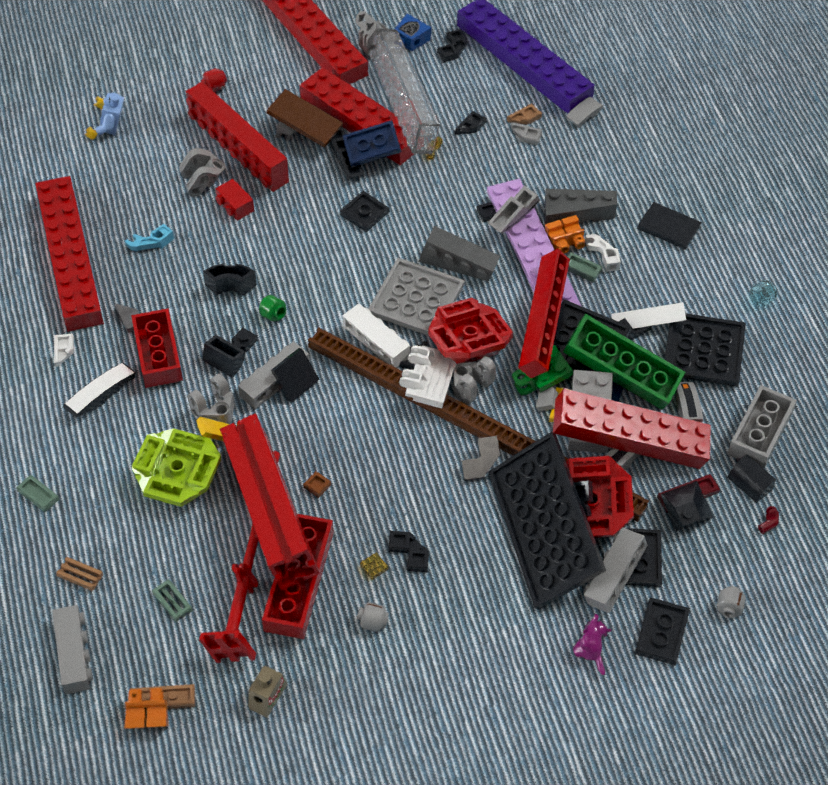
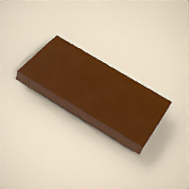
[266,89,343,148]

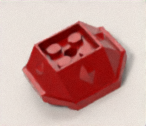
[428,298,513,364]
[566,456,634,538]

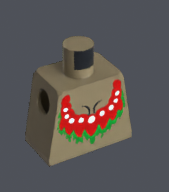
[248,666,288,718]

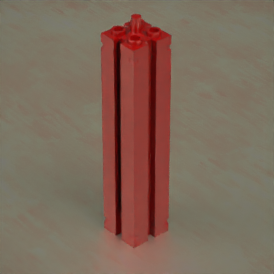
[220,413,320,590]

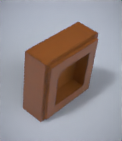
[303,471,331,498]

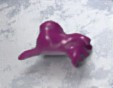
[573,614,612,675]

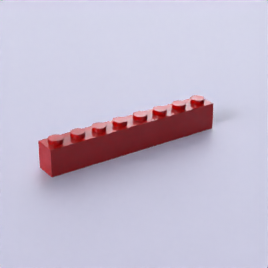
[518,248,570,378]

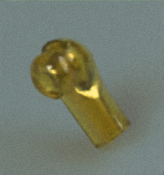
[426,136,443,160]

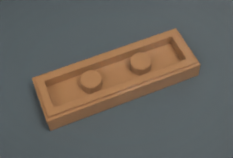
[130,684,195,709]

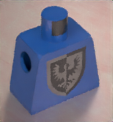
[393,14,431,51]

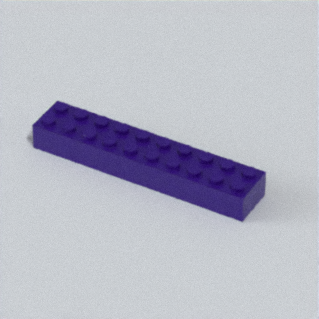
[457,0,595,114]

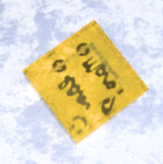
[360,552,388,580]

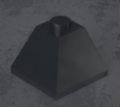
[661,481,713,531]

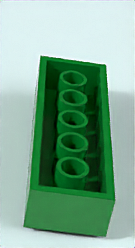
[563,314,685,410]

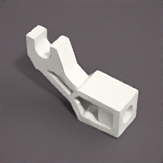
[585,234,621,272]

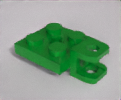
[512,345,573,396]

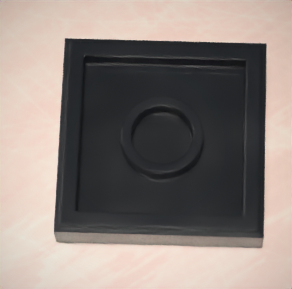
[340,191,390,232]
[271,348,319,402]

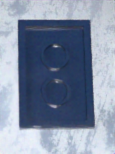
[343,120,402,167]

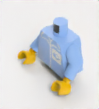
[85,93,124,140]

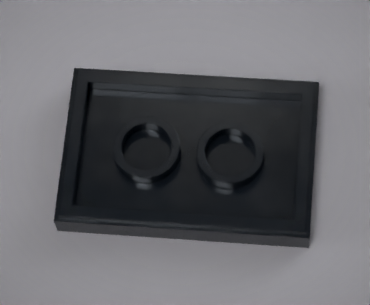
[637,202,702,250]
[626,528,662,587]
[635,597,690,666]

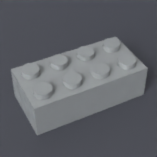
[568,370,613,453]
[727,385,797,469]

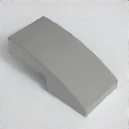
[566,97,603,128]

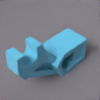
[125,224,174,251]

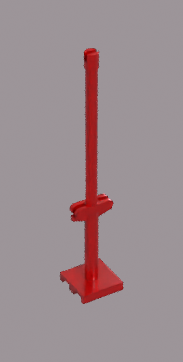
[199,451,280,663]

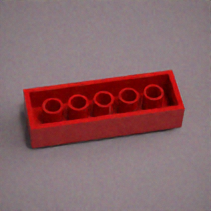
[262,514,334,639]

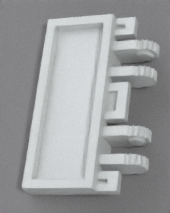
[399,345,456,408]

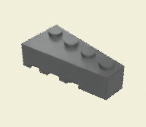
[544,189,617,229]
[419,226,500,282]

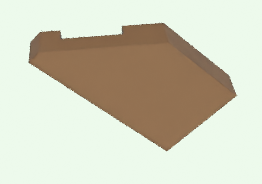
[507,103,542,125]

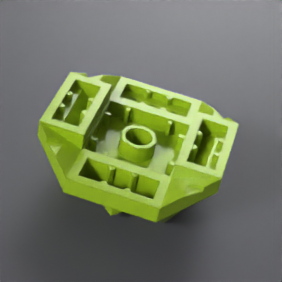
[131,428,221,507]

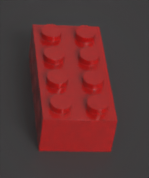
[131,308,183,388]

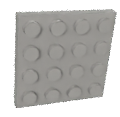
[368,258,465,336]

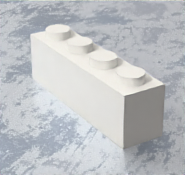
[342,304,410,367]

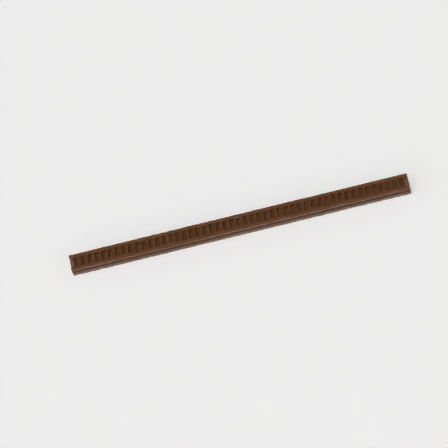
[308,327,649,522]

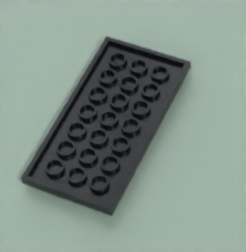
[488,432,606,610]

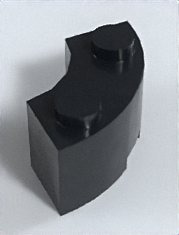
[203,263,257,295]

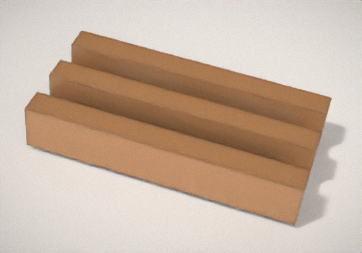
[56,557,103,591]

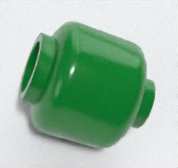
[259,295,287,322]

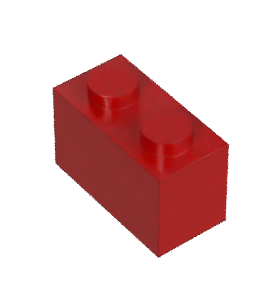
[215,179,254,221]

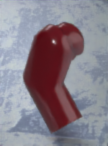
[758,506,779,534]

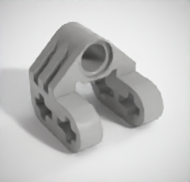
[355,11,395,57]
[179,148,225,197]
[453,356,496,405]
[187,373,235,424]

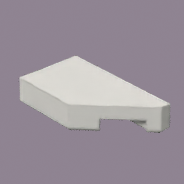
[54,334,74,367]

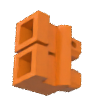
[545,215,585,254]
[125,688,169,729]

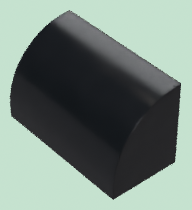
[203,335,246,378]
[727,454,776,503]

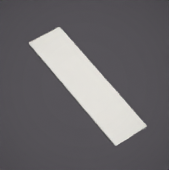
[611,302,686,329]

